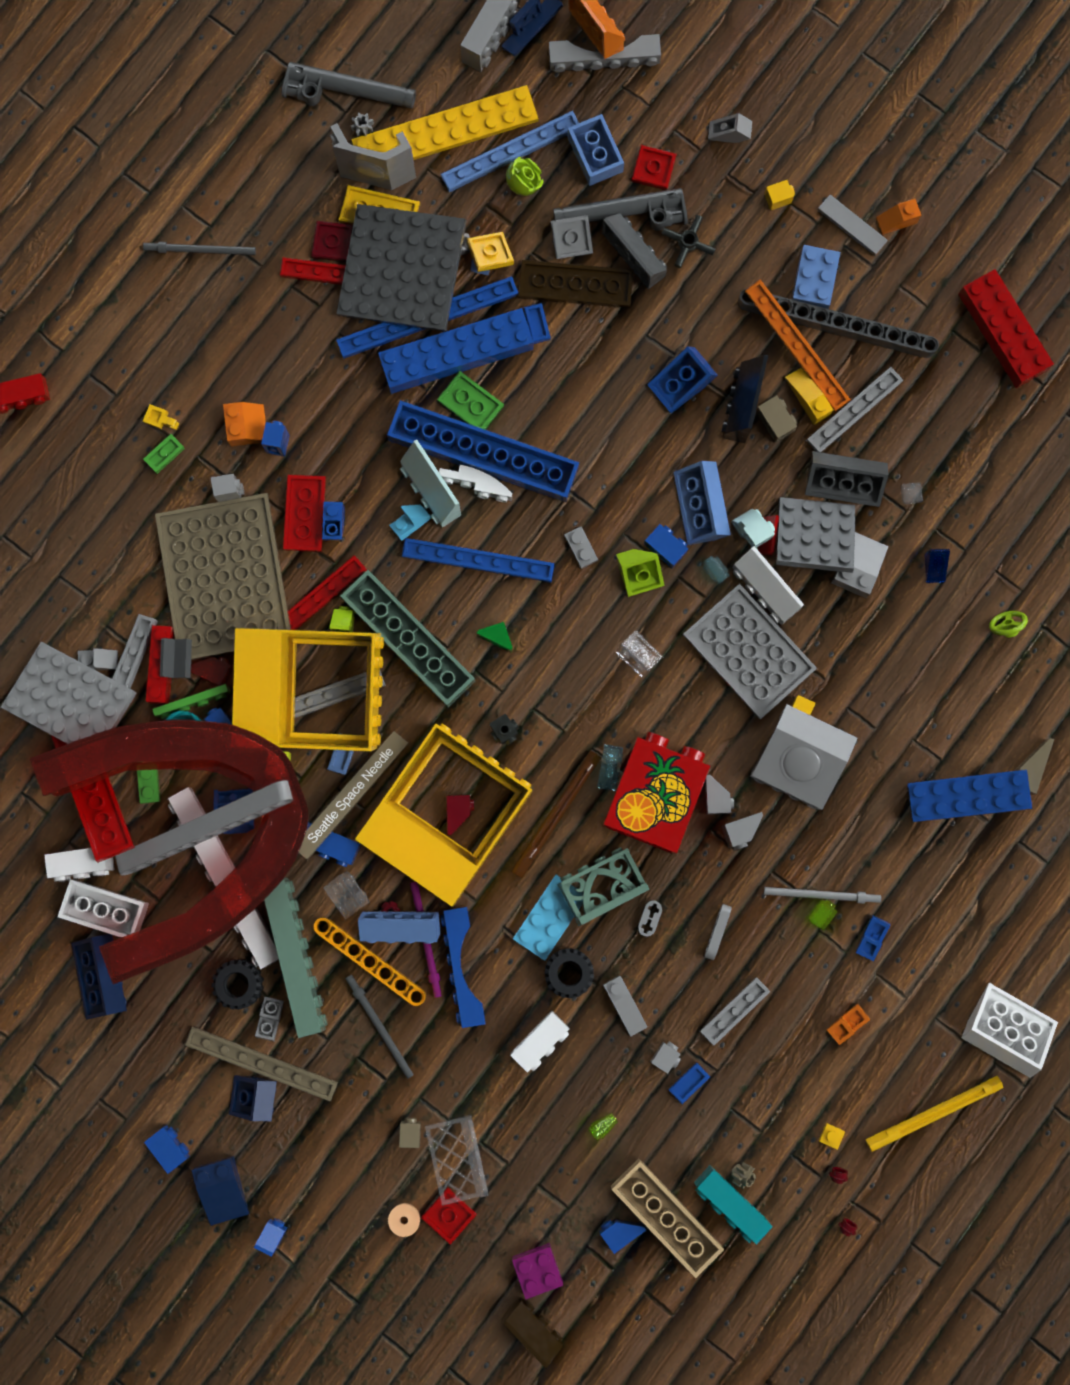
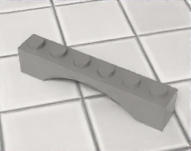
[549,34,661,72]

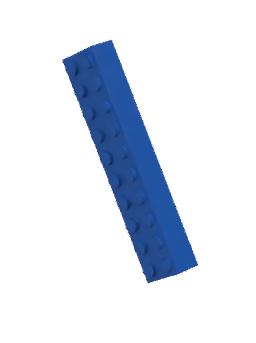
[387,400,579,502]

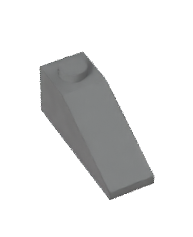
[603,975,647,1036]

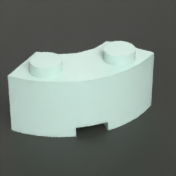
[731,509,775,548]

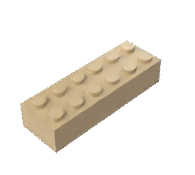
[611,1158,724,1278]

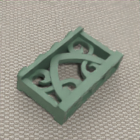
[557,847,650,926]

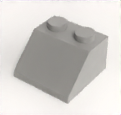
[721,812,763,850]

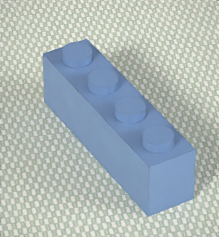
[358,912,440,944]

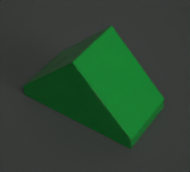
[477,622,513,653]

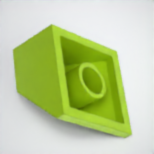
[616,549,665,597]

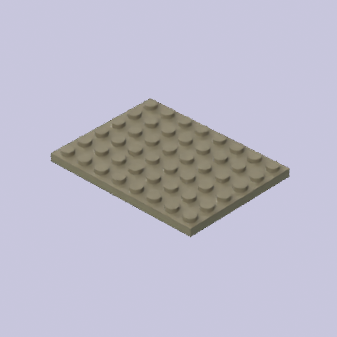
[155,493,291,660]

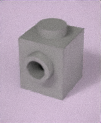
[650,1041,681,1074]

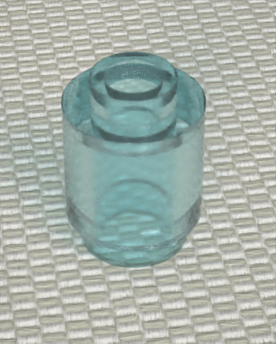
[703,556,730,585]

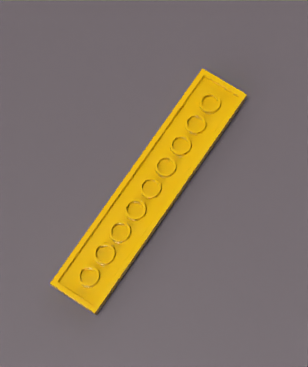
[351,85,539,160]

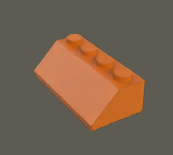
[568,0,625,59]

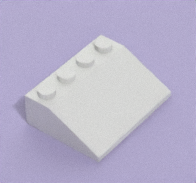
[961,983,1058,1078]

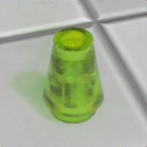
[588,1113,618,1141]

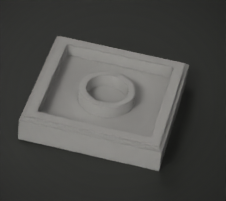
[551,215,593,259]

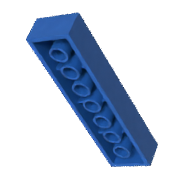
[378,308,534,394]

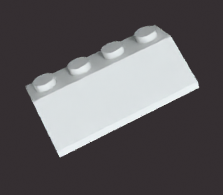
[732,546,804,625]

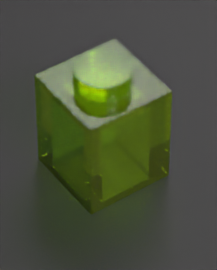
[806,899,838,930]

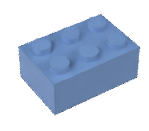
[567,114,624,186]
[791,245,841,309]

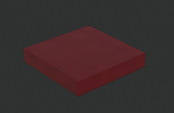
[311,221,353,262]

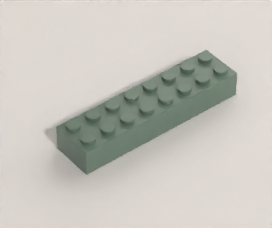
[340,570,475,708]
[260,877,328,1038]

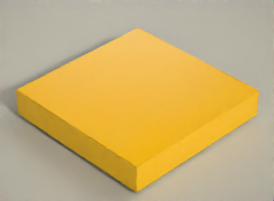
[467,232,514,272]

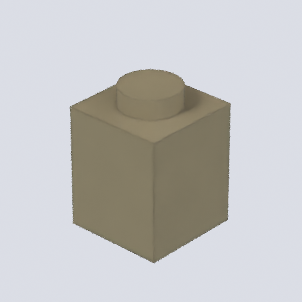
[399,1118,421,1148]

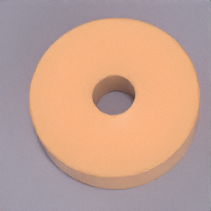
[388,1203,420,1237]

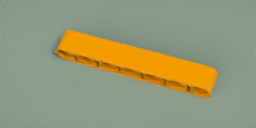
[314,918,426,1006]

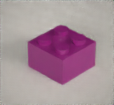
[512,1243,563,1299]

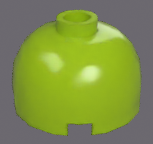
[506,157,544,196]

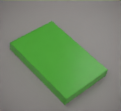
[437,371,504,430]

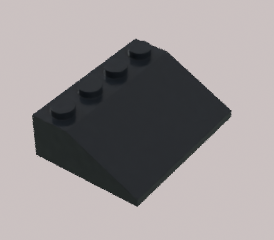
[721,355,768,443]

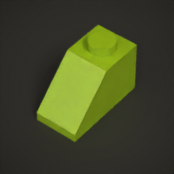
[330,606,355,632]

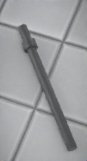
[143,241,256,255]
[345,975,414,1079]

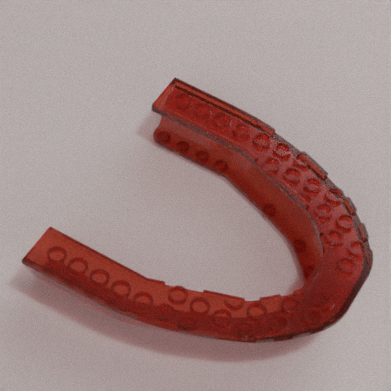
[29,720,309,984]

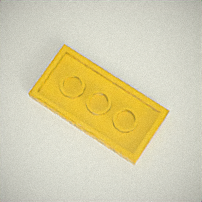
[339,185,420,225]

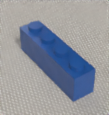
[279,814,361,867]

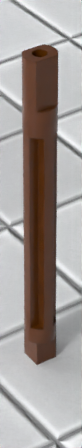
[511,751,602,878]

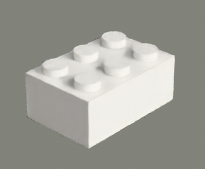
[45,848,115,882]
[510,1010,569,1073]

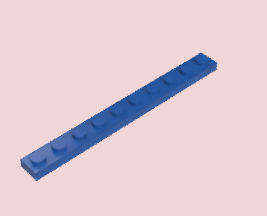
[337,276,519,359]

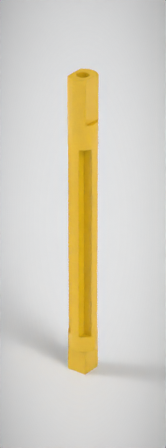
[865,1076,1003,1152]

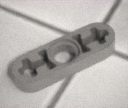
[704,904,732,960]

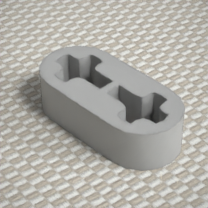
[638,901,662,937]

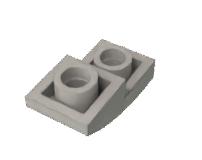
[255,997,284,1042]

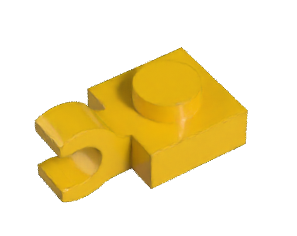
[143,404,180,430]

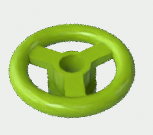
[989,611,1028,638]

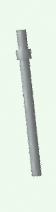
[764,887,881,904]

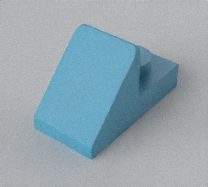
[389,504,431,541]

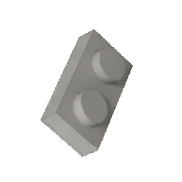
[564,526,598,569]

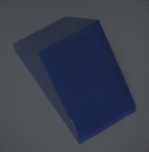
[925,549,950,583]

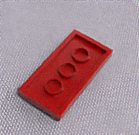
[283,475,326,552]

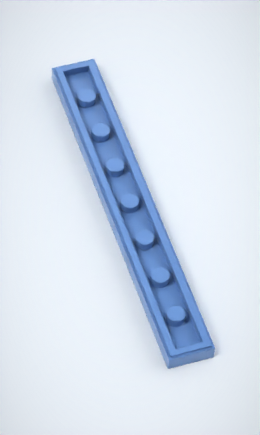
[441,111,579,192]

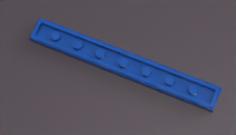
[402,538,555,583]

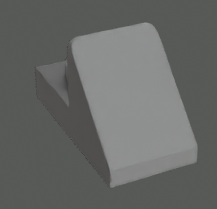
[78,648,118,670]

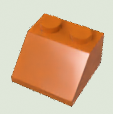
[223,402,266,447]

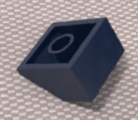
[229,1075,277,1121]

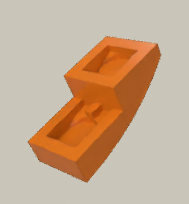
[827,1003,870,1045]

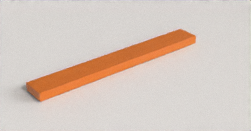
[745,279,851,412]

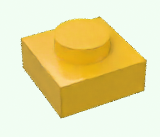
[818,1123,845,1150]

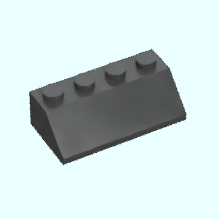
[602,213,667,289]
[805,451,888,507]

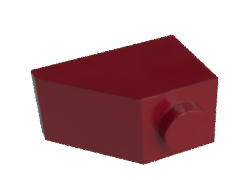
[446,795,474,835]

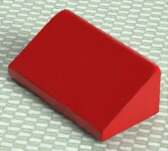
[758,515,779,556]

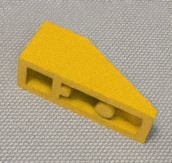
[785,368,833,425]

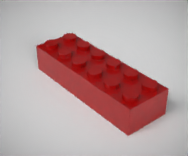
[958,269,1054,388]

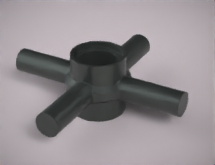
[662,215,716,268]

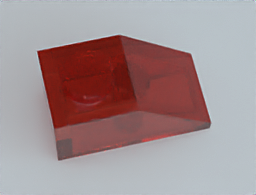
[191,656,233,686]

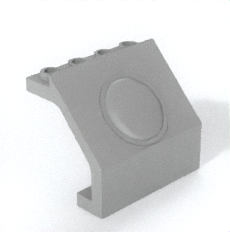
[330,123,416,190]
[750,704,857,810]

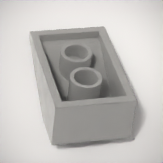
[831,532,888,598]

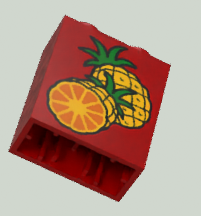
[603,732,710,854]

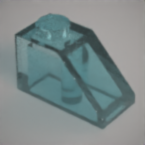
[597,744,623,791]

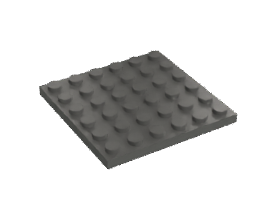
[337,204,467,332]

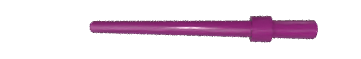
[410,882,442,998]

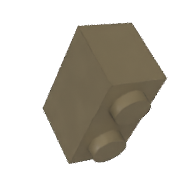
[756,395,797,443]

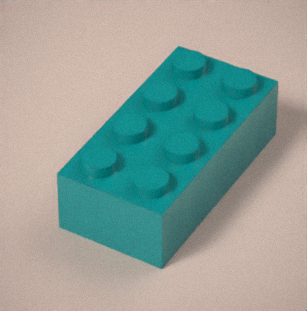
[694,1165,773,1245]

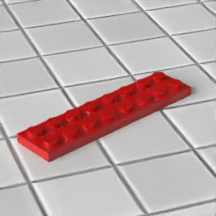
[51,735,135,863]

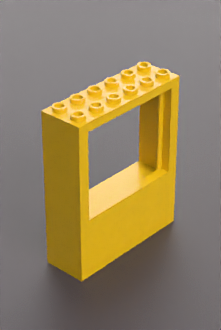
[232,628,384,751]
[355,723,532,907]

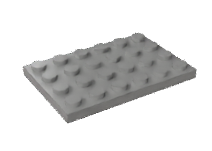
[683,584,817,719]
[1,642,137,760]

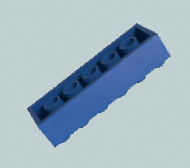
[907,770,1032,823]

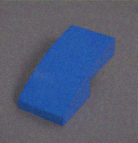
[856,915,891,961]

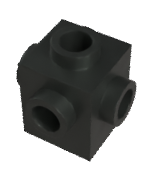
[490,713,519,745]

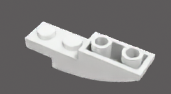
[439,465,512,503]

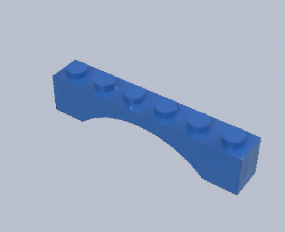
[441,907,486,1028]

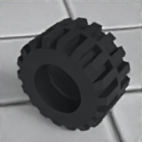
[545,948,594,999]
[212,959,264,1010]

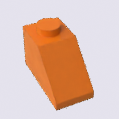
[876,198,922,235]

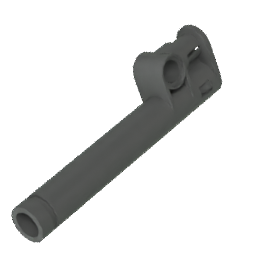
[282,62,416,109]
[553,188,688,231]

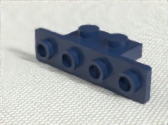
[502,0,563,56]

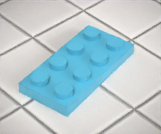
[513,874,583,961]

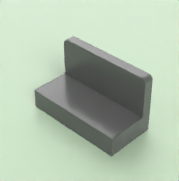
[160,638,192,678]

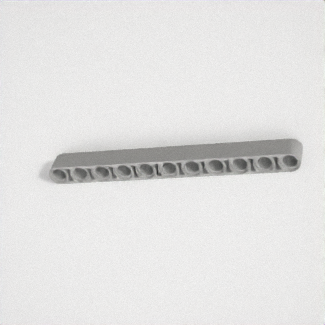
[115,780,293,875]

